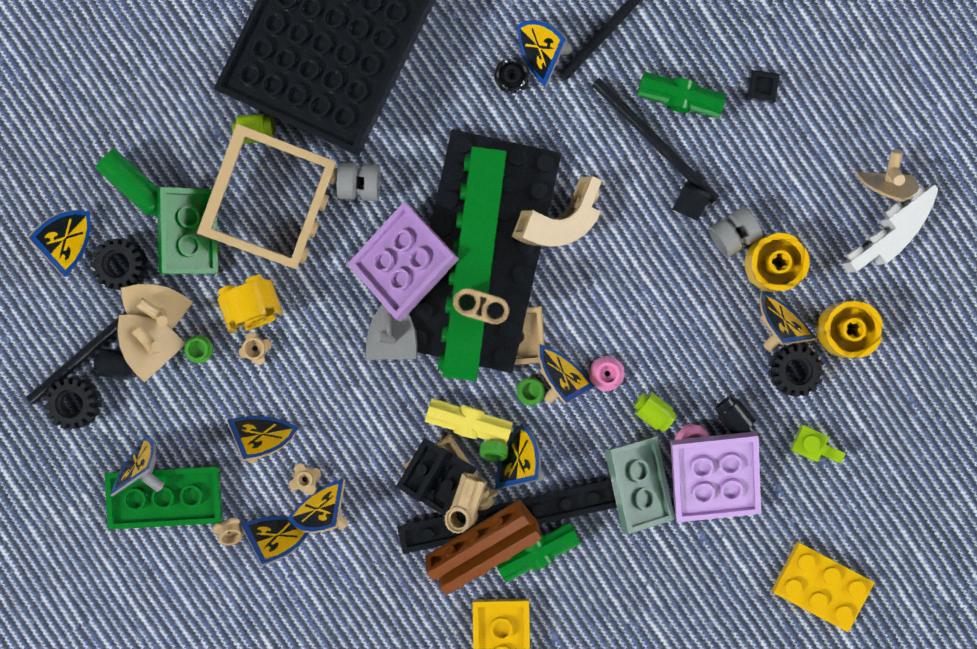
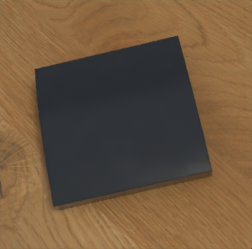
[396,438,477,517]

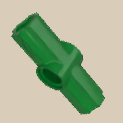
[637,71,726,119]
[497,521,581,583]

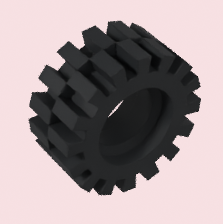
[90,238,148,290]
[768,345,825,397]
[44,377,102,429]

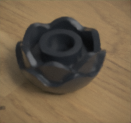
[494,58,530,93]

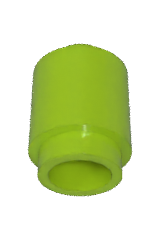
[232,114,275,144]
[633,391,677,432]

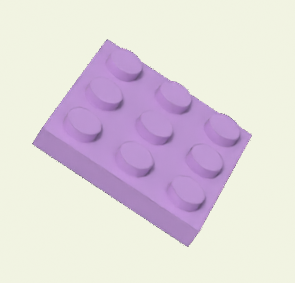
[348,202,459,322]
[670,431,761,522]

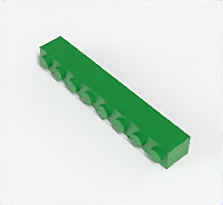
[438,147,506,381]

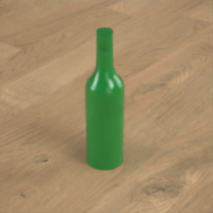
[95,148,158,217]

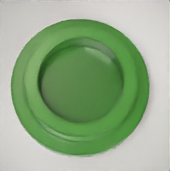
[184,335,213,363]

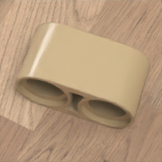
[454,289,509,324]

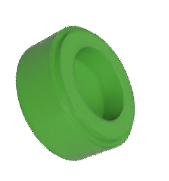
[517,377,545,406]
[479,441,509,462]

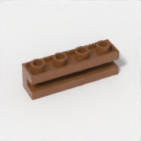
[425,499,542,595]

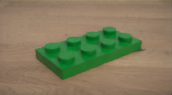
[104,465,223,530]

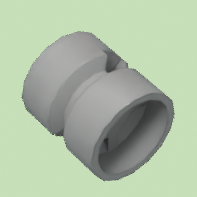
[337,162,381,201]
[708,206,763,258]

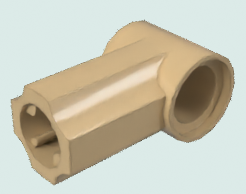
[445,472,487,533]

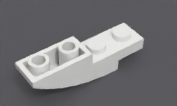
[842,185,938,273]

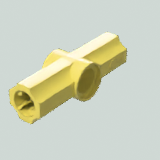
[425,398,513,445]

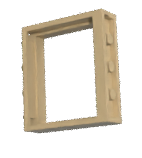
[197,123,338,270]

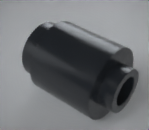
[94,349,137,380]
[715,395,756,434]

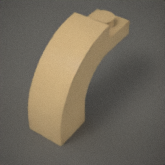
[511,176,602,246]

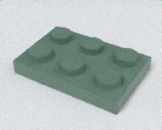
[605,437,675,534]

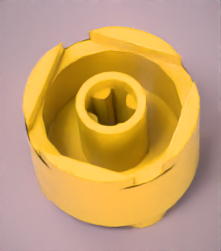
[744,233,810,292]
[217,275,284,333]
[815,301,883,358]

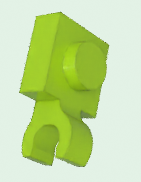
[790,424,846,464]

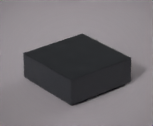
[746,70,780,103]
[672,182,711,221]

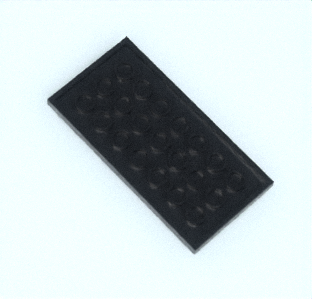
[410,129,562,374]

